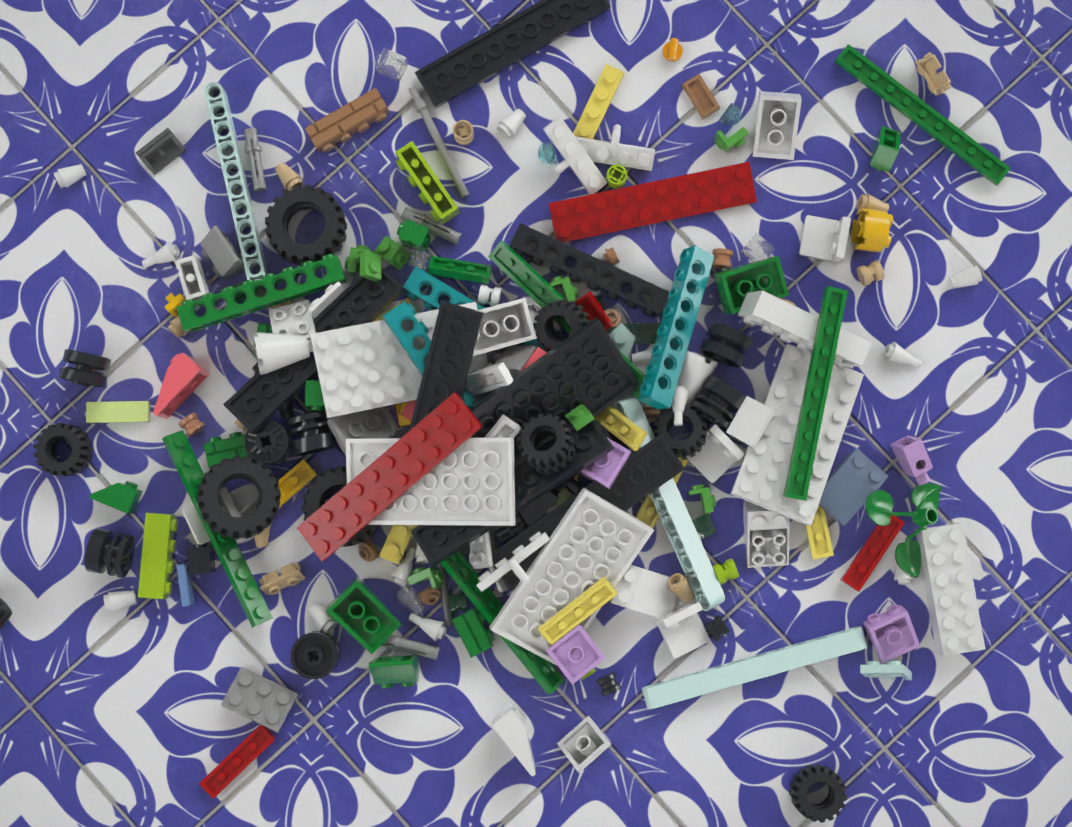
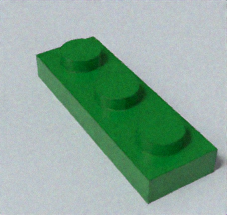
[428,256,492,284]

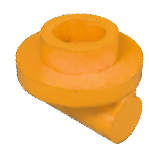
[662,38,683,62]

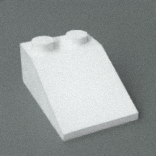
[753,91,802,160]
[609,565,677,618]
[492,704,536,777]

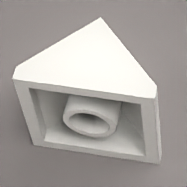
[726,396,776,448]
[557,716,611,773]

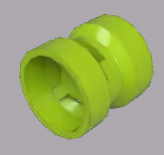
[606,164,627,189]
[712,558,739,585]

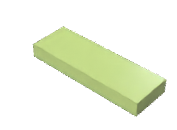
[86,401,150,423]

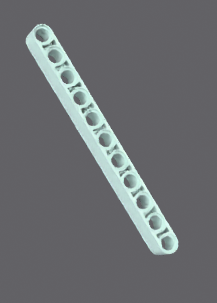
[205,82,268,297]
[612,394,725,611]
[642,626,867,709]

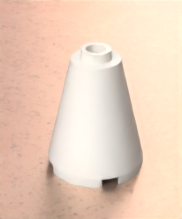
[253,332,313,375]
[677,351,718,406]

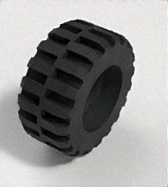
[265,185,347,267]
[198,456,281,540]
[302,466,380,547]

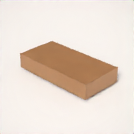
[681,74,721,120]

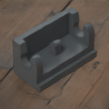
[136,128,186,175]

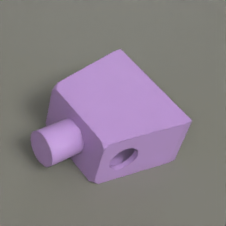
[890,435,933,485]

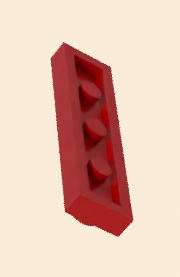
[840,515,905,592]
[199,725,277,799]

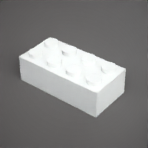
[473,298,536,356]

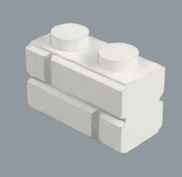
[175,255,210,301]

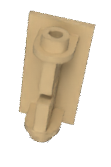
[915,52,952,96]
[259,562,305,595]

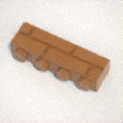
[305,88,389,153]

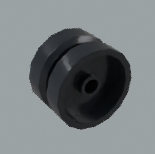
[699,322,753,368]
[58,349,111,388]
[290,631,341,679]

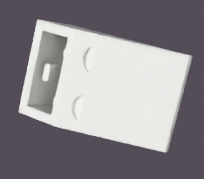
[743,501,790,568]

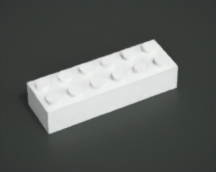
[738,291,872,368]
[915,523,985,656]

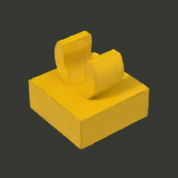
[165,293,186,318]

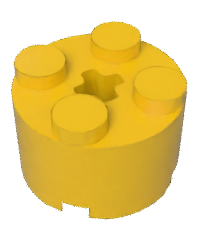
[851,208,893,253]

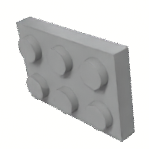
[327,406,400,455]
[221,666,298,733]

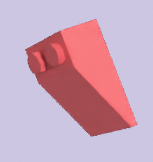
[153,352,210,419]

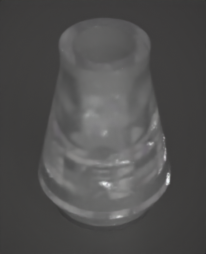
[395,584,426,615]

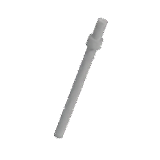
[408,86,469,198]

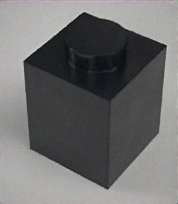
[188,543,216,575]

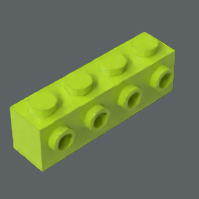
[395,141,460,224]
[138,513,178,599]

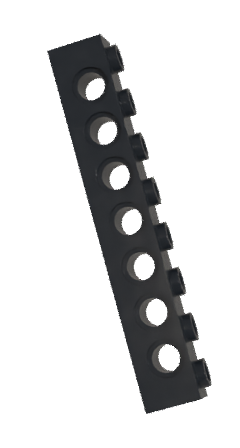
[510,223,669,318]

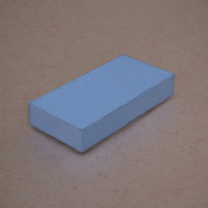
[177,563,195,607]

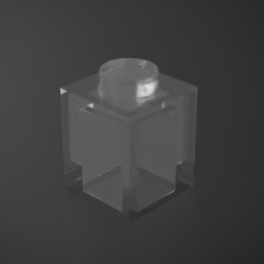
[375,48,408,82]
[740,233,776,262]

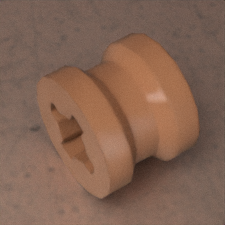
[712,248,733,269]
[179,412,206,438]

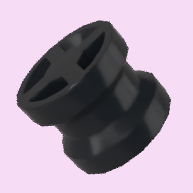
[704,615,730,642]
[596,672,622,696]

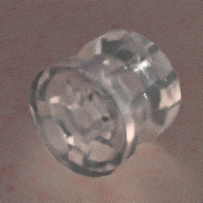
[407,249,432,271]

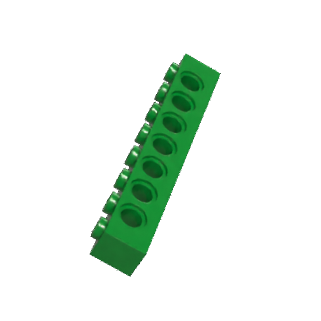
[176,254,347,333]

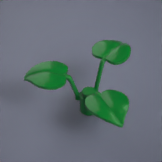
[866,483,942,578]

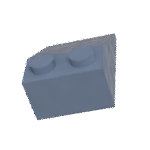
[819,448,888,526]

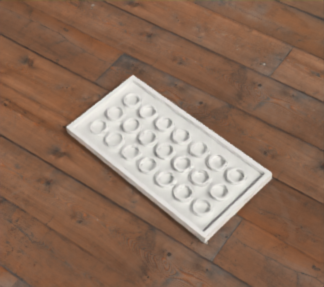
[310,302,489,418]
[731,344,864,526]
[346,437,515,526]
[490,488,654,665]

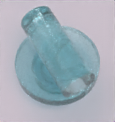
[719,103,741,126]
[538,142,558,164]

